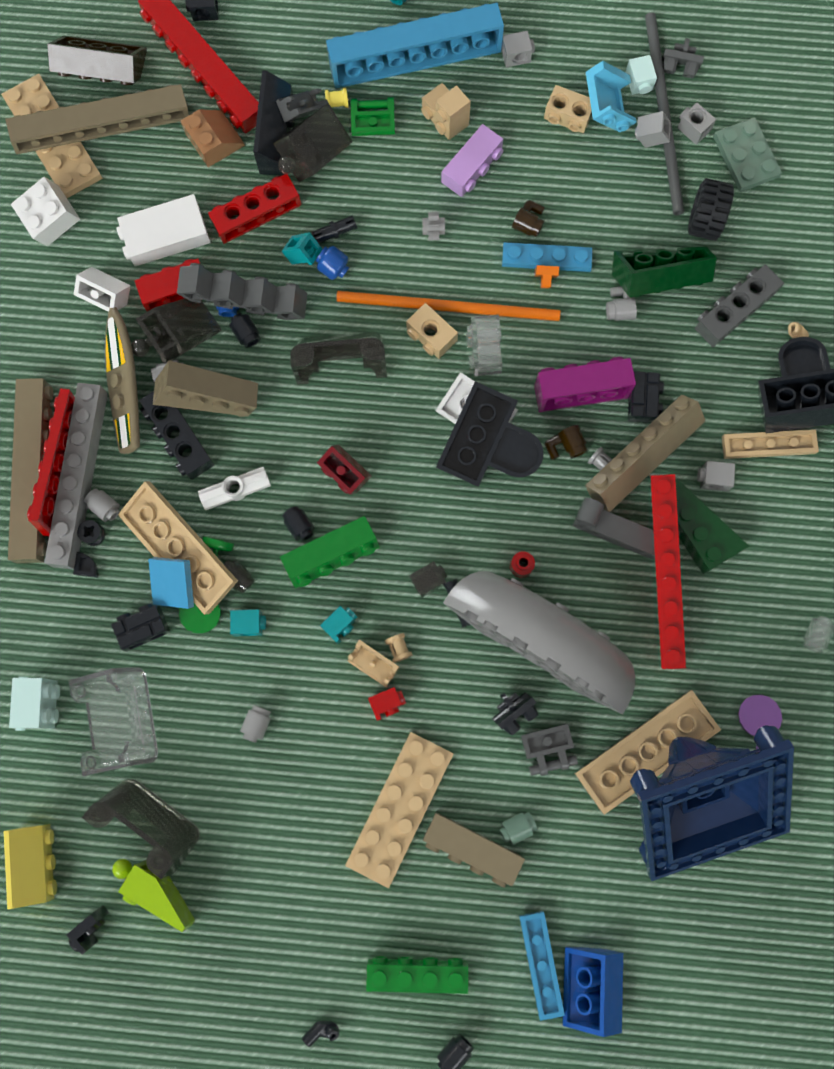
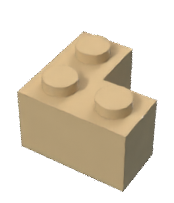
[421,83,471,140]

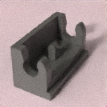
[276,88,329,123]

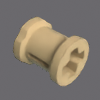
[385,633,413,663]

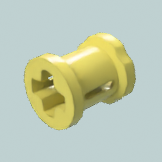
[325,87,349,111]

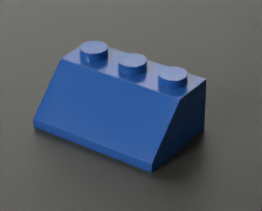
[563,947,623,1037]

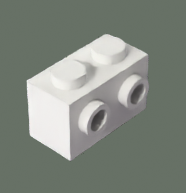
[74,267,131,312]

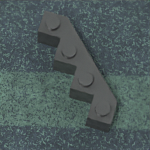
[177,263,307,320]

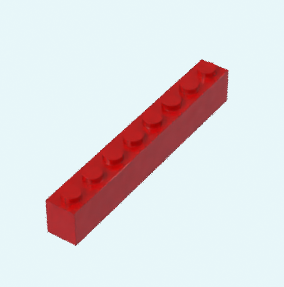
[138,0,259,134]
[650,474,686,669]

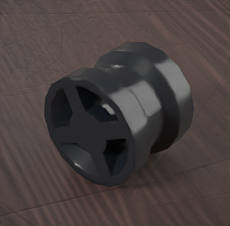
[77,520,106,546]

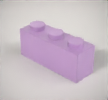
[441,124,503,197]

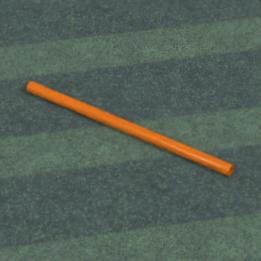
[337,291,561,321]

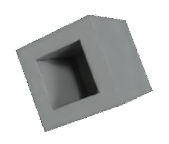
[635,111,671,148]

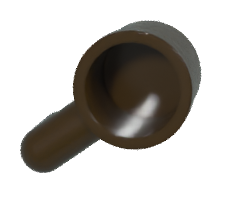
[512,200,545,238]
[544,424,588,460]

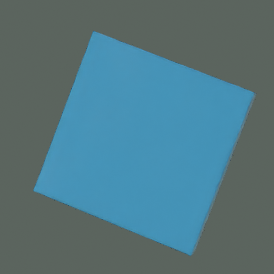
[148,557,194,609]

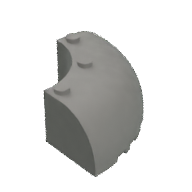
[443,571,635,715]

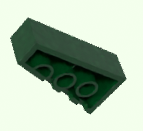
[612,247,717,297]
[676,479,750,575]

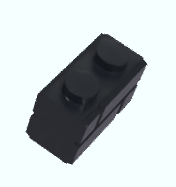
[628,371,664,423]
[111,603,170,652]

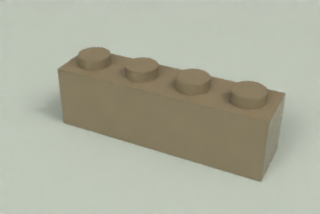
[423,812,525,888]

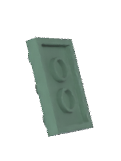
[713,117,782,192]

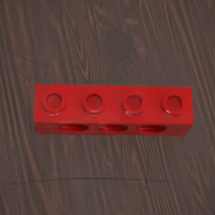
[208,173,301,244]

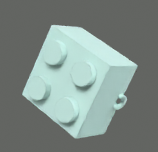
[9,677,60,731]

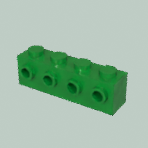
[280,516,380,589]
[366,956,468,994]

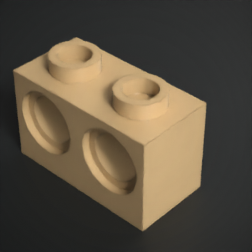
[544,85,592,134]

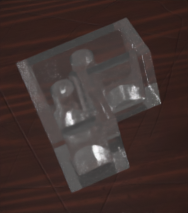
[466,315,502,376]

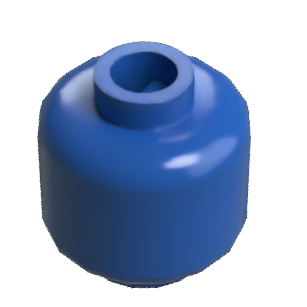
[315,246,350,280]

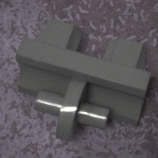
[662,38,704,79]

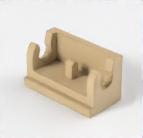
[348,640,400,688]

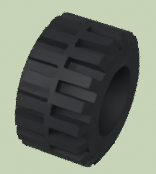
[688,178,734,241]

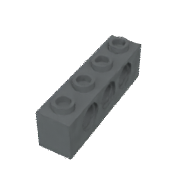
[695,264,784,348]

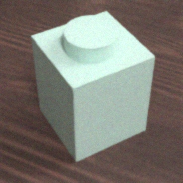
[625,55,657,95]

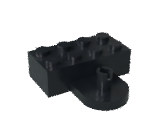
[758,337,834,434]
[436,381,544,487]

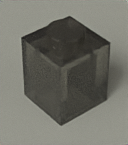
[409,561,447,599]

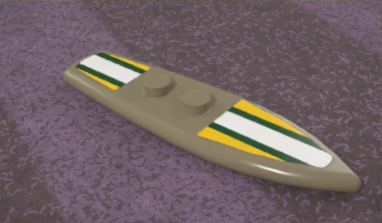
[105,307,140,454]

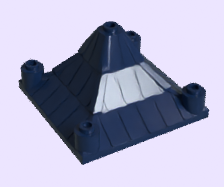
[630,725,794,882]

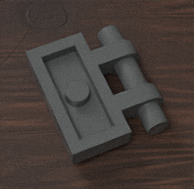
[521,724,578,776]

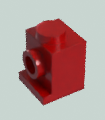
[368,687,406,721]

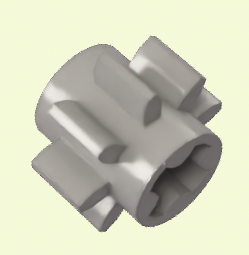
[422,212,445,240]

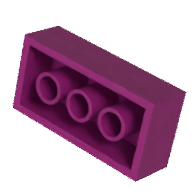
[534,356,636,412]

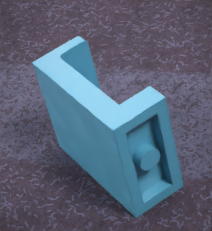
[586,61,637,132]

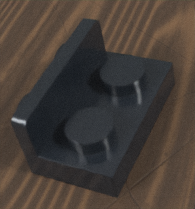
[67,905,109,955]

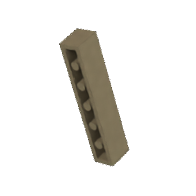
[585,395,705,512]

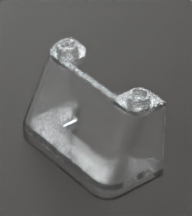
[69,667,158,776]

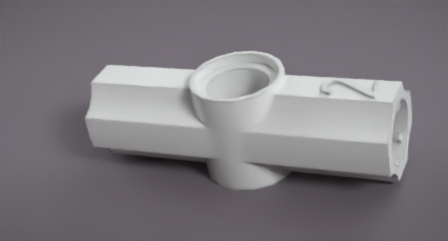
[198,467,271,510]

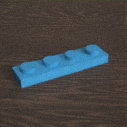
[502,242,592,272]
[519,911,565,1021]

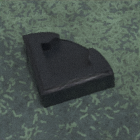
[73,552,99,578]

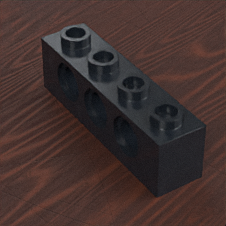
[139,391,215,480]

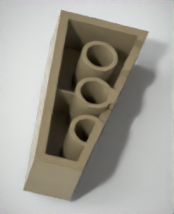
[153,360,258,417]

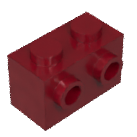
[317,444,372,495]

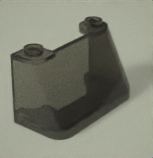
[290,332,387,385]
[82,779,200,879]

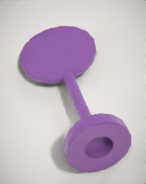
[738,695,782,749]

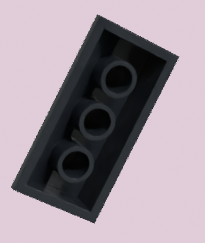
[253,70,295,176]

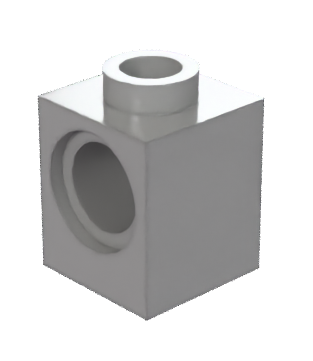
[501,31,535,68]
[678,103,716,145]
[697,461,735,492]

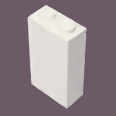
[116,194,211,266]

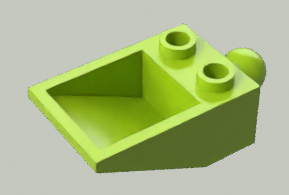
[112,859,195,932]

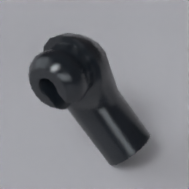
[302,1021,339,1047]

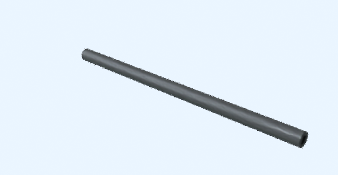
[645,12,684,215]

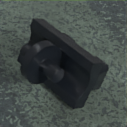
[492,692,538,736]

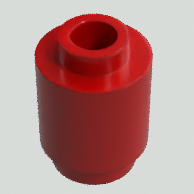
[510,551,535,578]

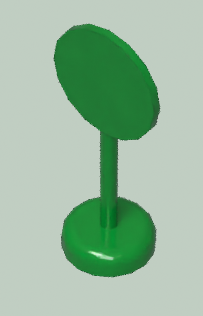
[179,536,234,633]

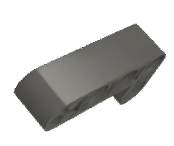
[573,498,655,560]

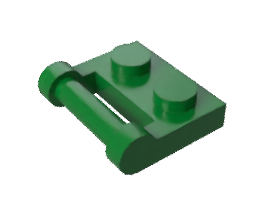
[351,97,395,136]

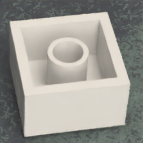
[11,177,80,247]

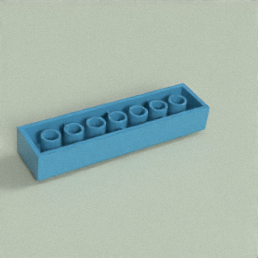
[326,3,504,89]

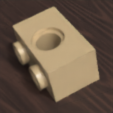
[406,303,458,359]

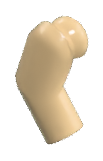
[788,322,809,339]

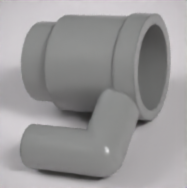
[606,287,637,321]

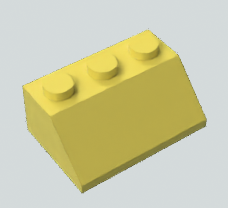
[4,824,57,909]

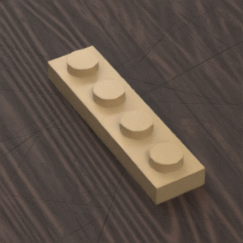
[722,429,819,459]

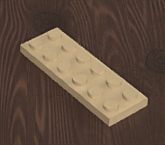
[1,74,103,198]
[118,481,238,615]
[574,690,721,815]
[345,732,454,888]

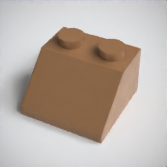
[180,109,245,168]

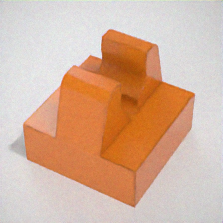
[534,265,559,288]

